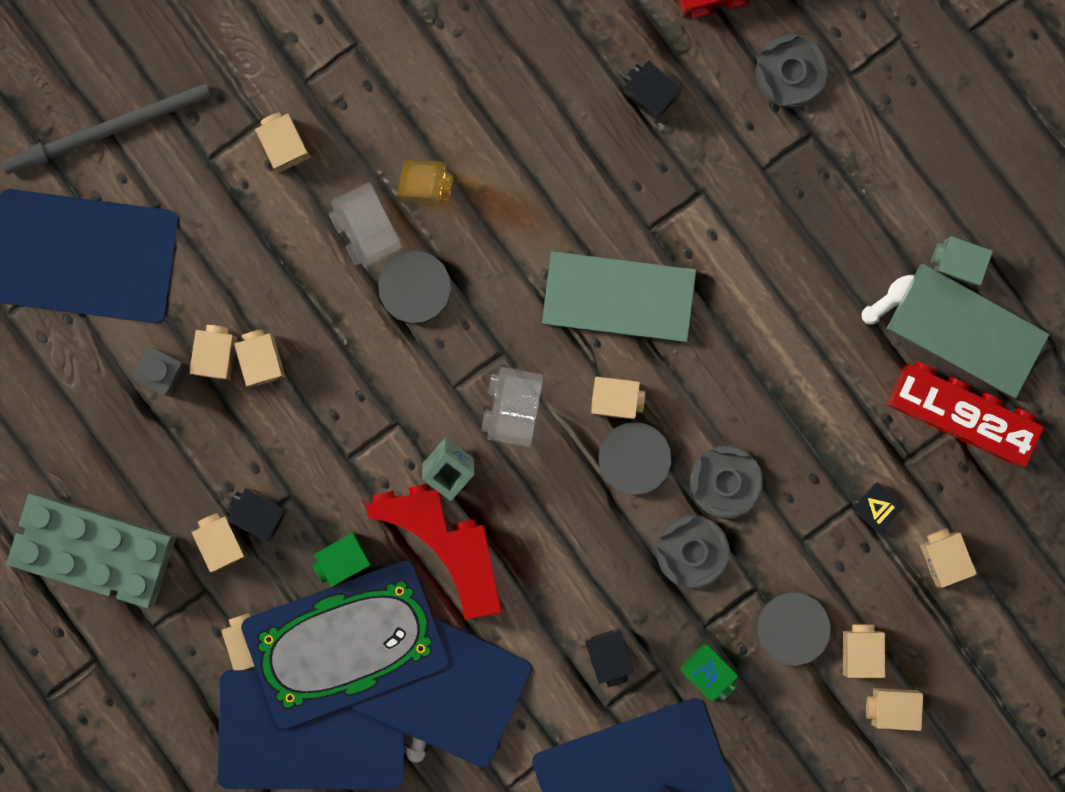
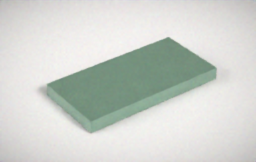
[542,251,696,343]
[886,264,1050,399]

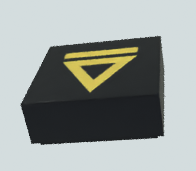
[851,482,904,534]

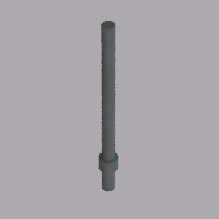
[1,83,212,175]

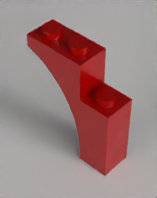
[365,484,502,620]

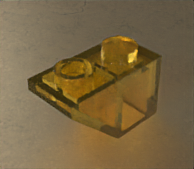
[397,160,454,209]

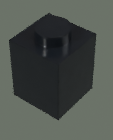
[623,60,682,122]
[227,488,288,542]
[584,628,634,688]

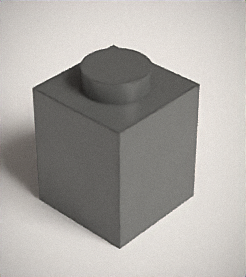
[132,346,188,397]

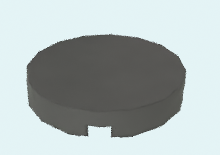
[755,34,829,108]
[378,251,451,324]
[598,422,671,495]
[690,446,763,518]
[656,516,730,588]
[756,592,831,666]

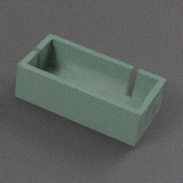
[6,494,177,608]

